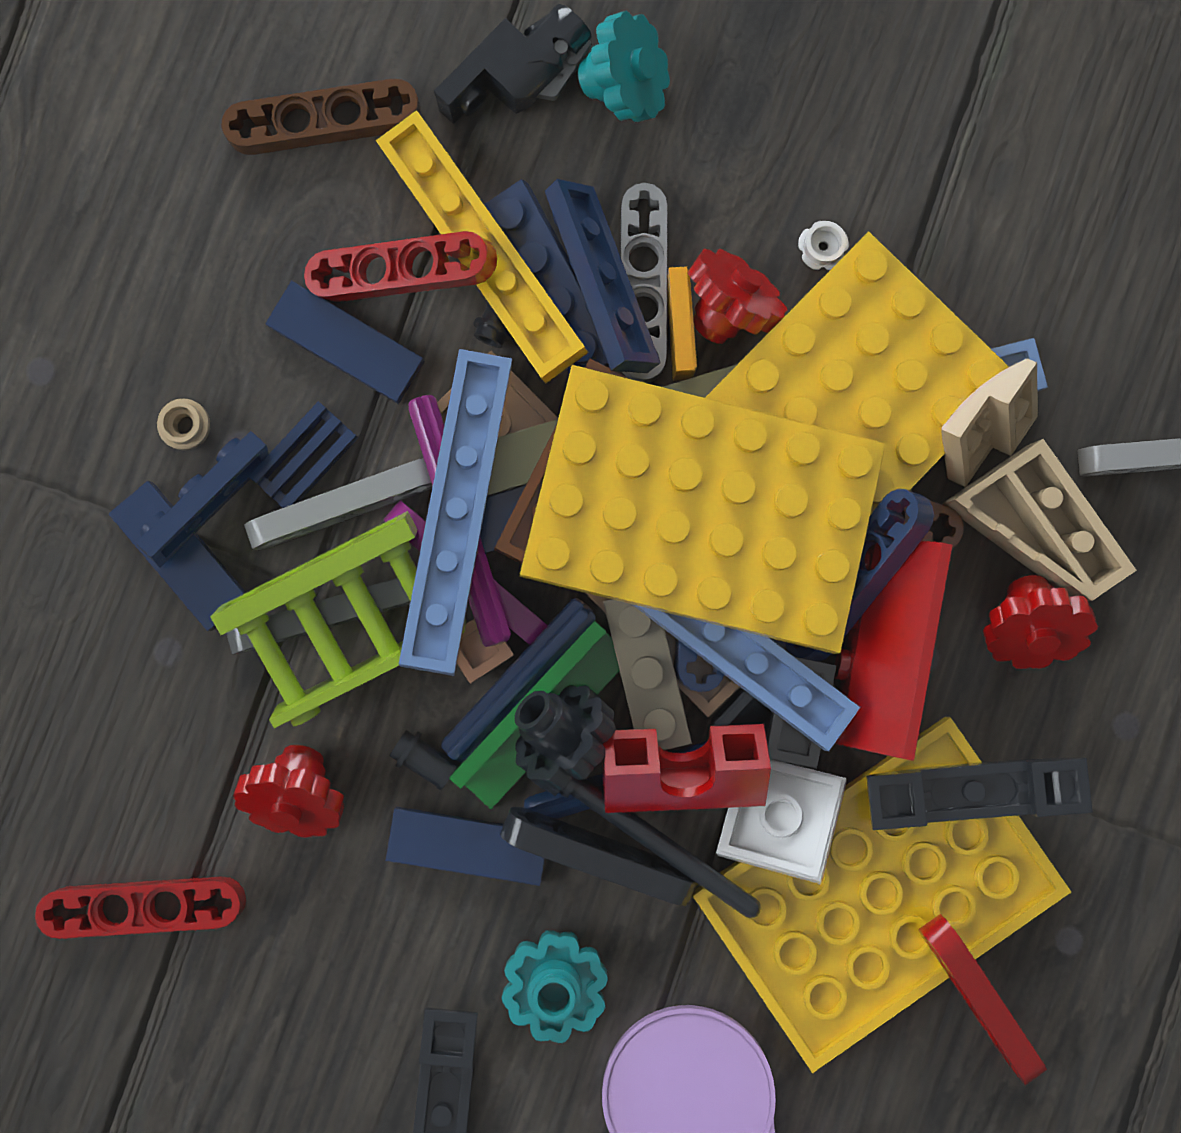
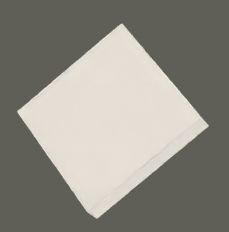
[716,759,846,884]

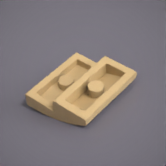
[941,358,1038,487]

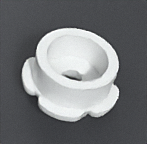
[798,221,849,270]

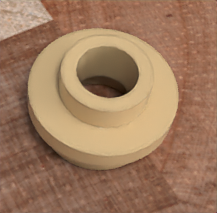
[157,398,210,450]

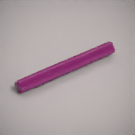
[409,395,511,647]

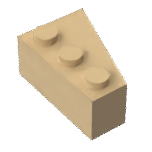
[942,439,1137,601]

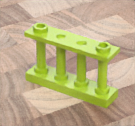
[210,511,466,728]

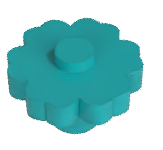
[578,10,670,122]
[502,930,608,1043]

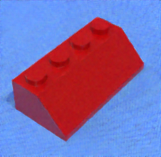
[834,538,952,761]

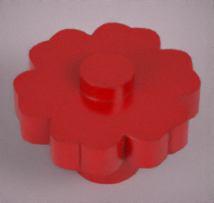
[688,249,787,344]
[983,575,1098,669]
[233,745,344,838]

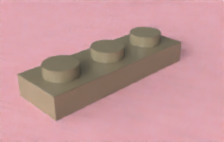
[603,599,692,750]

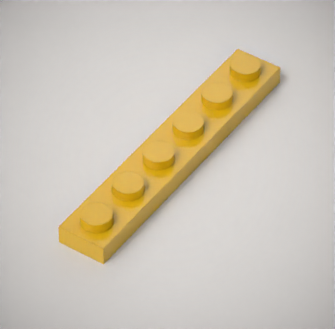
[376,110,589,383]

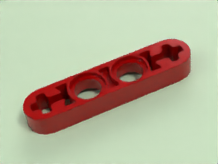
[304,231,498,302]
[35,876,246,939]
[918,914,1047,1085]

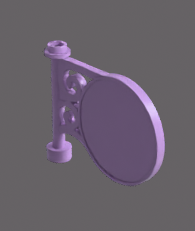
[602,1005,776,1133]

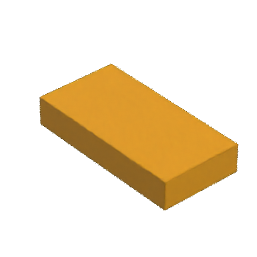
[667,267,697,381]

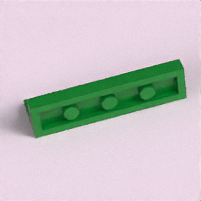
[449,621,620,809]

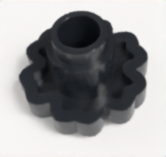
[514,685,615,791]

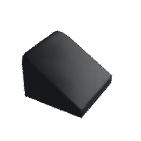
[710,688,771,726]

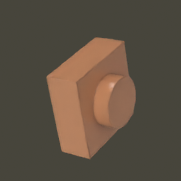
[457,619,515,684]

